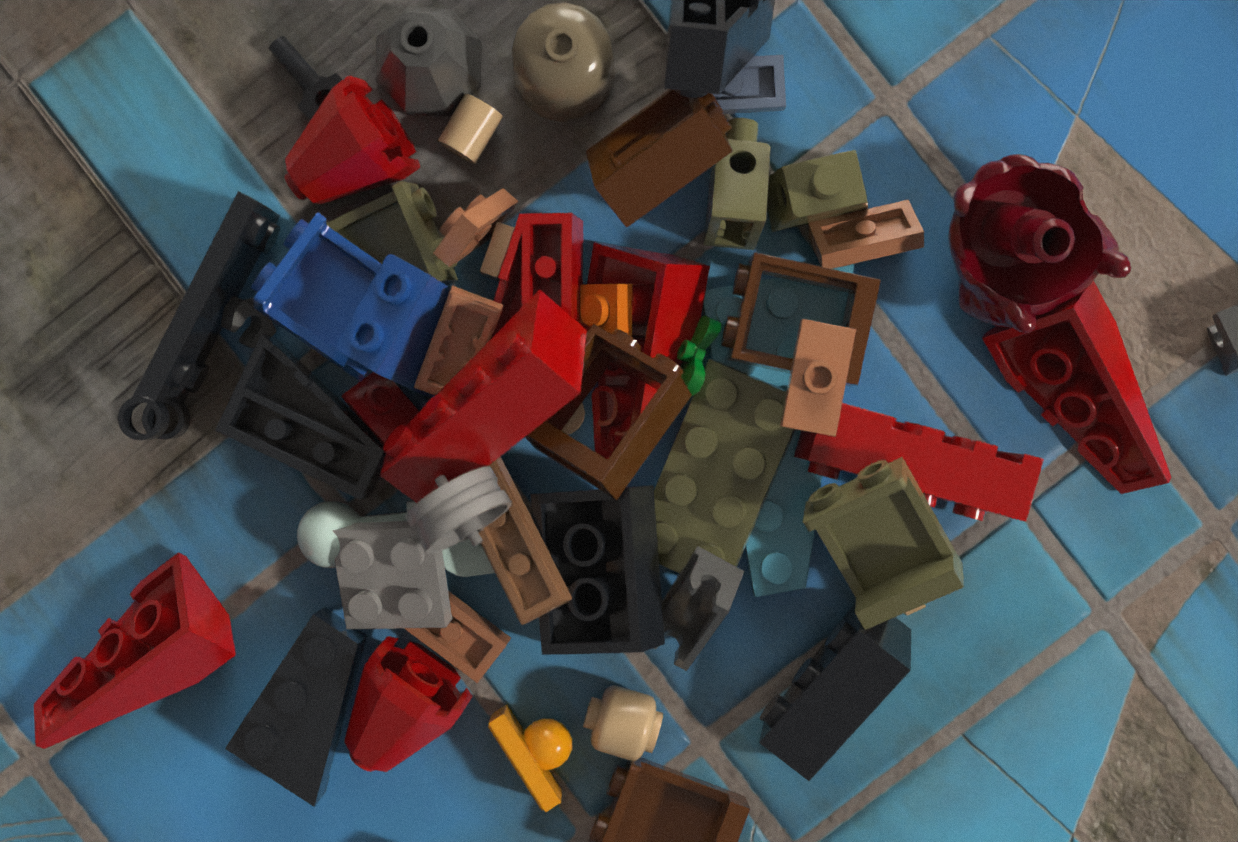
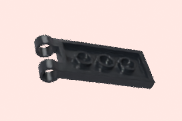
[118,191,280,440]

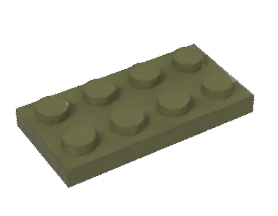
[654,359,796,573]

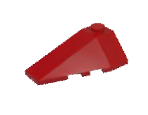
[587,242,710,460]
[982,281,1172,494]
[34,552,236,749]

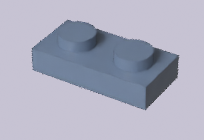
[713,55,786,114]

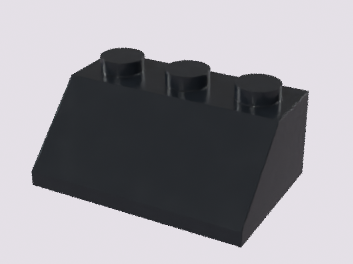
[531,485,665,655]

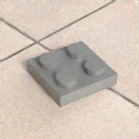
[333,521,452,629]

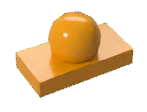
[488,704,572,813]

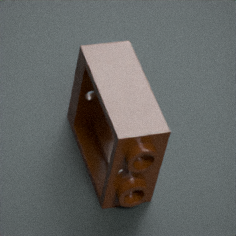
[586,89,733,228]
[721,252,881,387]
[525,324,692,501]

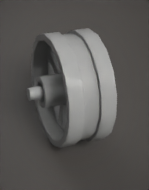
[405,467,512,554]

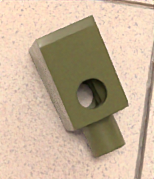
[703,118,771,250]
[767,150,868,232]

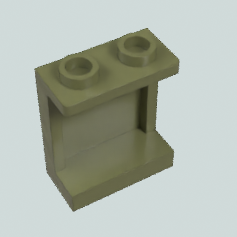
[326,181,458,285]
[803,457,964,630]

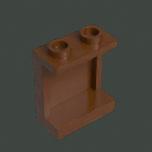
[588,757,750,842]

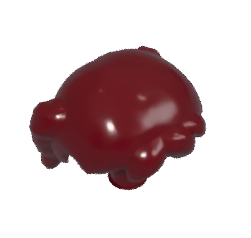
[948,154,1131,333]

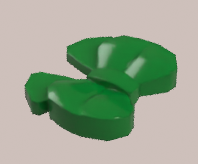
[677,315,722,397]

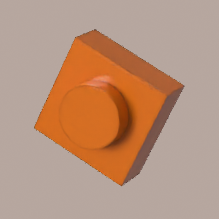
[580,284,632,337]

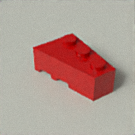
[491,213,584,338]

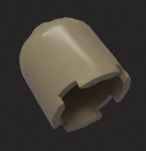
[511,2,615,122]

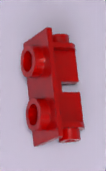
[341,372,419,446]

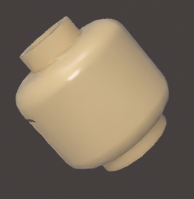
[583,685,663,761]

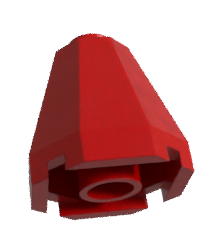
[284,75,421,204]
[344,636,473,772]

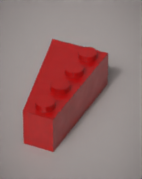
[380,290,587,503]
[794,403,1044,522]

